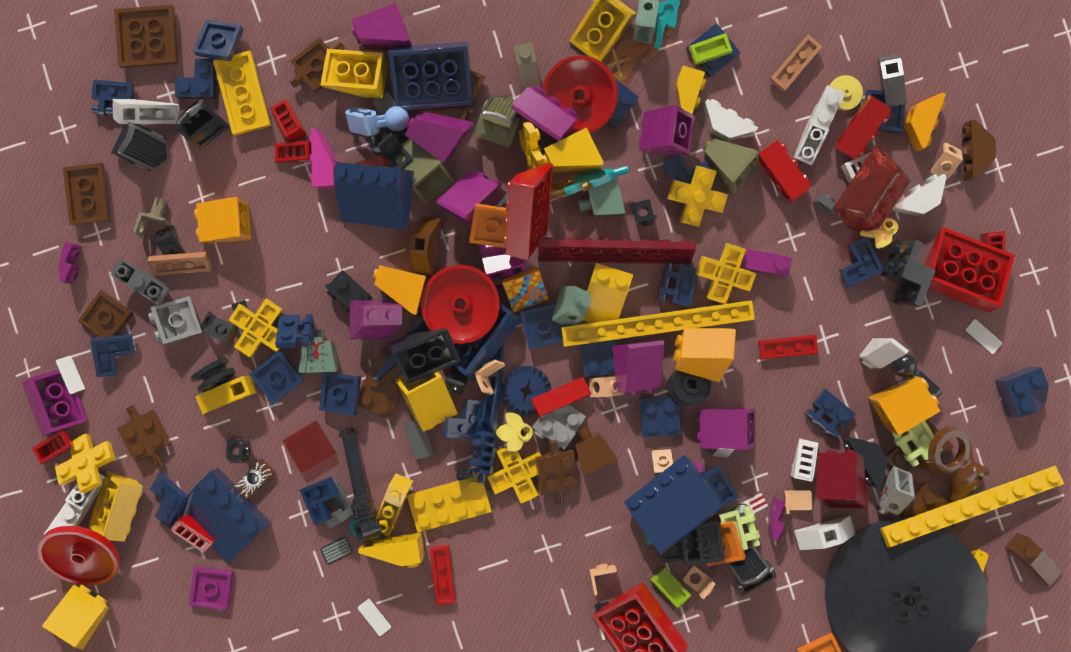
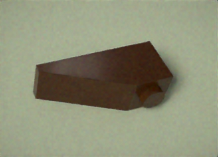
[1005,533,1062,586]

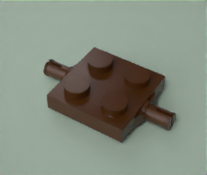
[289,38,345,93]
[117,405,172,467]
[535,440,578,504]

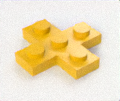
[519,122,548,170]
[667,165,728,227]
[695,243,757,304]
[229,299,283,357]
[55,434,115,494]
[487,446,541,504]

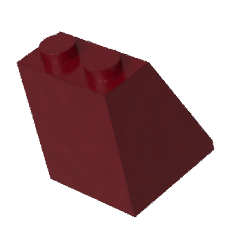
[816,450,868,509]

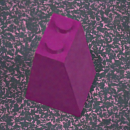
[351,3,412,51]
[639,105,694,154]
[405,112,473,163]
[436,171,507,226]
[479,244,526,290]
[349,300,402,340]
[612,340,664,396]
[697,408,755,450]

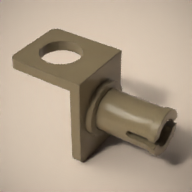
[133,198,170,238]

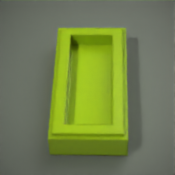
[689,33,732,66]
[651,566,691,609]

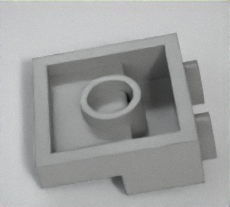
[148,296,202,346]
[533,405,586,450]

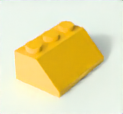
[88,471,143,542]

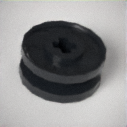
[190,357,236,393]
[667,370,712,407]

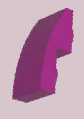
[59,241,81,284]
[768,497,786,541]

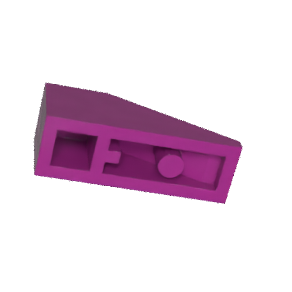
[740,248,792,278]

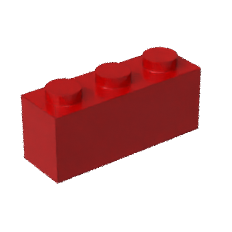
[834,95,891,160]
[758,140,811,203]

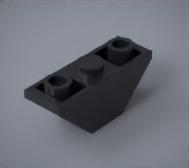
[842,436,888,489]

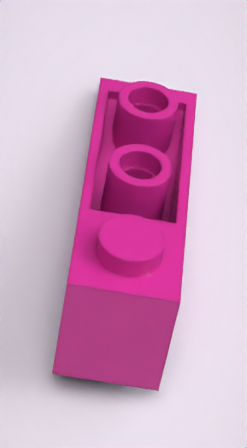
[310,128,338,189]

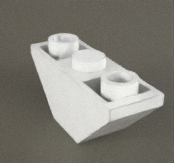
[703,99,758,142]
[889,174,946,216]
[794,515,855,550]

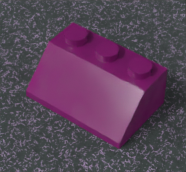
[510,85,580,141]
[22,370,88,437]

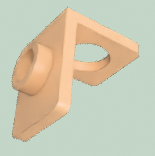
[931,143,963,180]
[475,360,505,395]
[589,376,624,397]
[652,449,673,478]
[784,490,812,514]
[590,564,617,595]
[683,565,715,599]

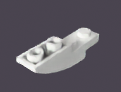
[794,85,845,165]
[44,473,106,535]

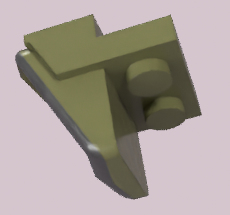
[474,95,522,148]

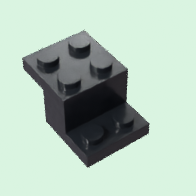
[881,240,935,307]
[661,520,725,566]

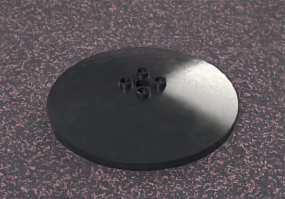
[824,518,988,652]

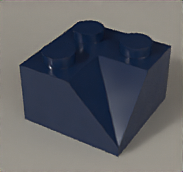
[995,367,1049,418]

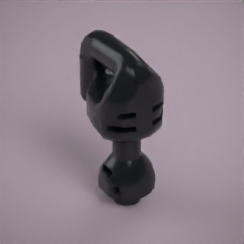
[369,127,409,156]

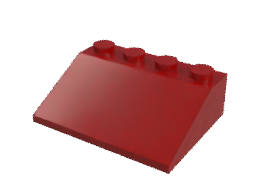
[504,163,553,260]
[924,227,1015,313]
[592,582,688,652]

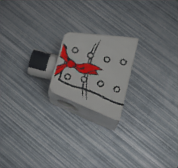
[877,466,915,515]

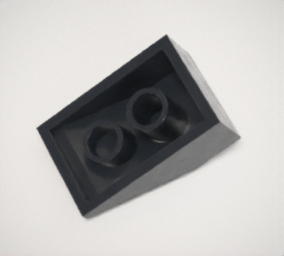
[389,327,461,385]

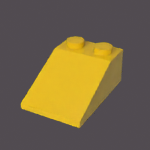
[569,0,637,61]
[321,49,389,99]
[582,263,633,323]
[358,532,425,568]

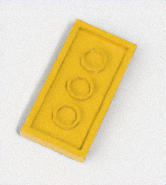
[213,50,272,136]
[407,475,492,533]

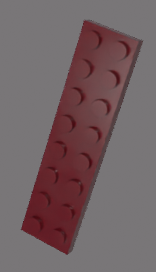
[538,237,696,265]

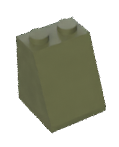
[386,138,454,205]

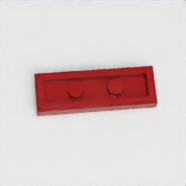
[758,335,819,360]
[531,377,592,418]
[430,545,456,606]

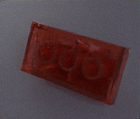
[833,145,910,232]

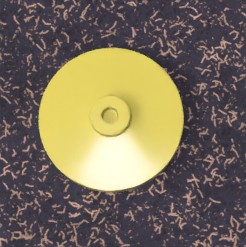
[829,75,863,111]

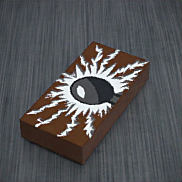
[233,458,276,500]

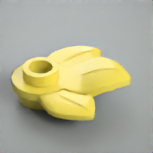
[860,214,898,249]
[496,413,533,451]

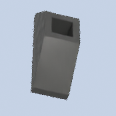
[878,53,907,107]
[110,258,169,305]

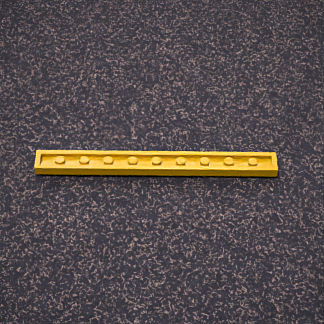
[561,301,755,347]
[880,466,1064,547]

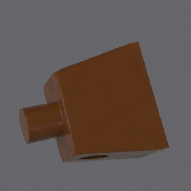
[575,426,618,476]

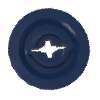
[501,366,551,416]

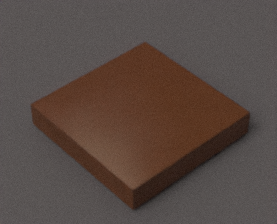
[78,290,133,337]

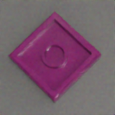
[189,566,234,611]

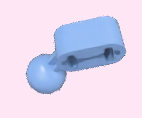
[345,106,409,136]

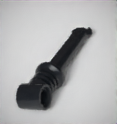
[338,428,381,543]

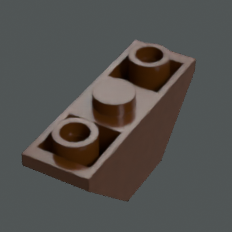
[961,120,996,181]
[409,217,443,276]

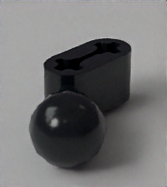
[891,353,943,398]

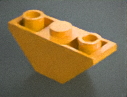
[904,92,946,152]

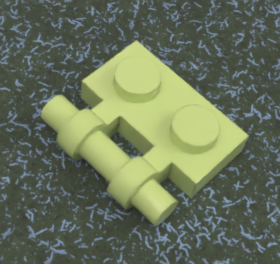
[892,421,943,467]
[719,507,760,550]

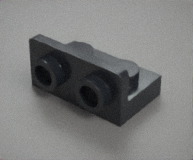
[325,270,371,313]

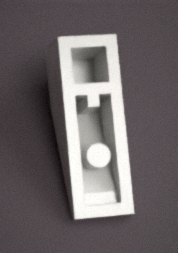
[113,99,179,124]
[859,338,909,369]

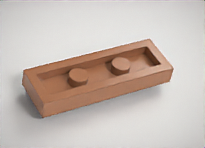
[769,34,823,92]
[147,252,212,276]

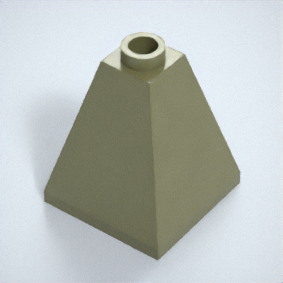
[703,139,759,194]

